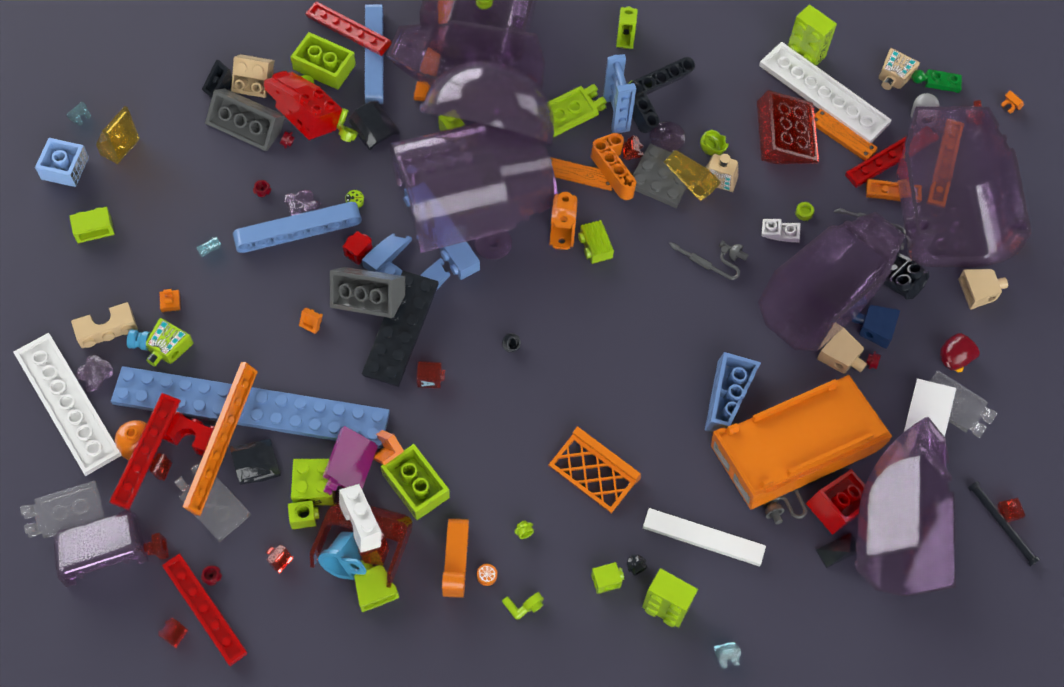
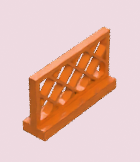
[549,426,641,514]

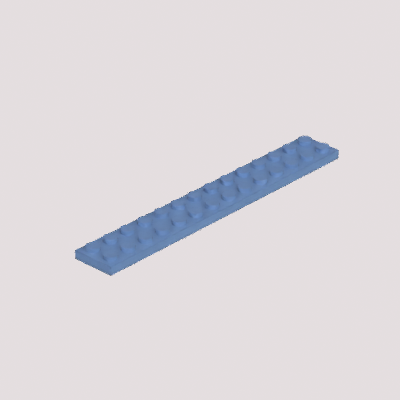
[111,366,390,448]

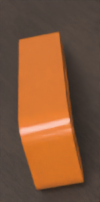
[591,133,636,200]
[442,518,469,598]

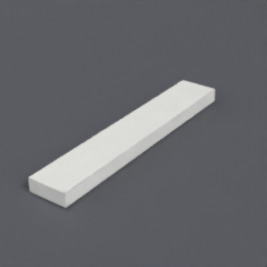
[643,508,766,566]

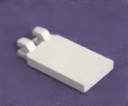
[903,379,956,457]

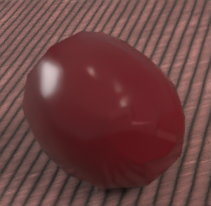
[940,333,980,372]

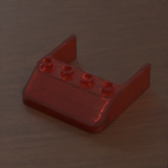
[310,501,412,588]

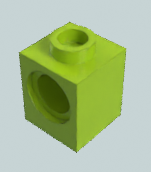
[288,500,319,529]
[591,562,624,594]

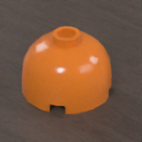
[115,420,147,460]

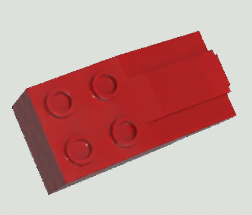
[263,71,342,140]

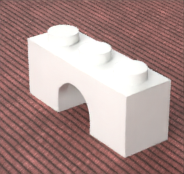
[339,484,381,553]

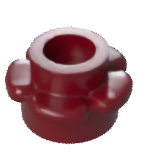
[280,131,295,148]
[253,180,271,197]
[866,351,881,369]
[201,566,222,586]

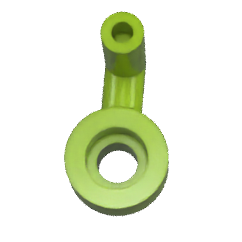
[337,108,358,142]
[502,592,544,620]

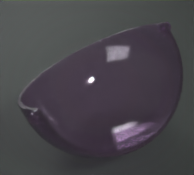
[419,61,555,146]

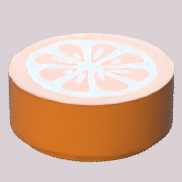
[477,564,497,586]

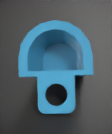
[318,532,367,580]

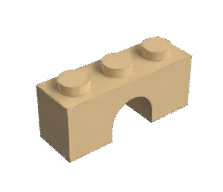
[71,302,138,348]

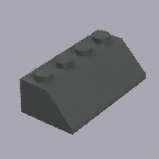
[205,88,285,151]
[330,267,405,318]

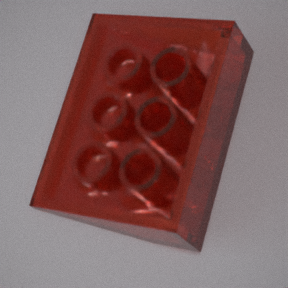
[757,90,819,164]

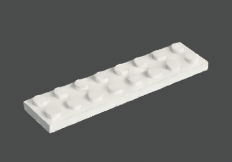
[759,42,892,143]
[14,333,122,476]

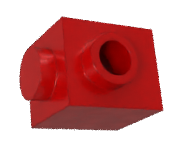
[343,231,373,265]

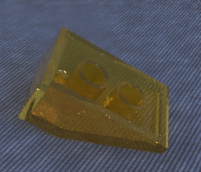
[96,106,140,164]

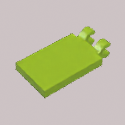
[535,84,607,137]

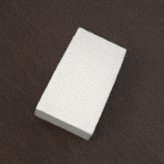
[762,219,801,242]

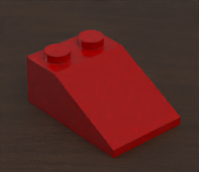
[806,469,878,535]

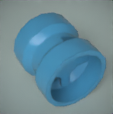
[127,329,151,351]

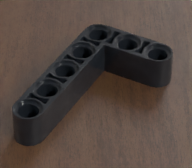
[629,57,695,133]

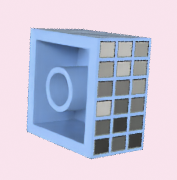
[35,138,89,187]

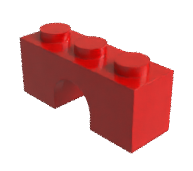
[163,411,215,456]

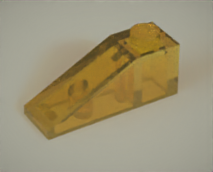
[664,150,721,201]

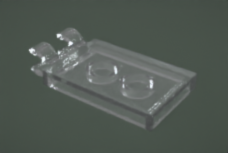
[929,370,997,438]
[174,464,251,542]
[20,481,106,538]

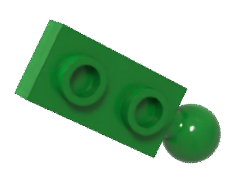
[911,69,962,93]

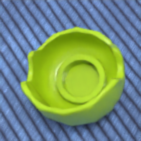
[700,130,729,156]

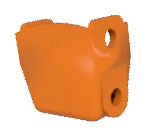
[549,192,577,250]

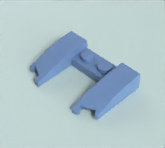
[362,233,450,289]

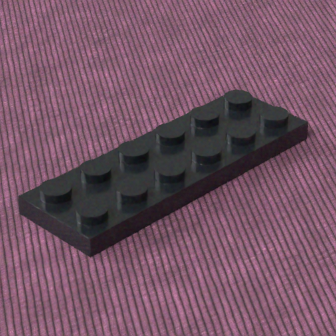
[362,271,439,387]

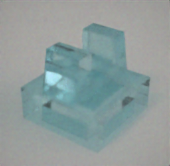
[67,101,92,126]
[714,642,741,669]

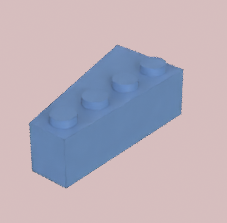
[705,352,761,432]

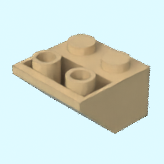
[231,54,274,98]

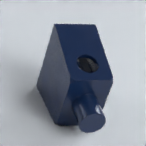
[851,305,900,349]

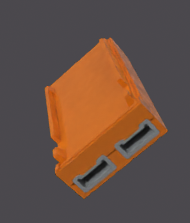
[711,375,892,510]

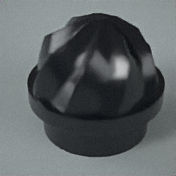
[502,333,521,352]
[627,555,648,576]

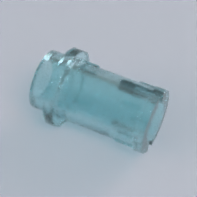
[196,236,222,257]

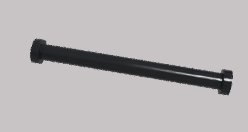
[968,481,1040,567]

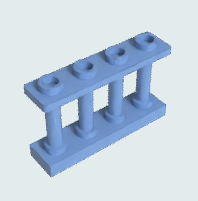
[603,54,636,133]

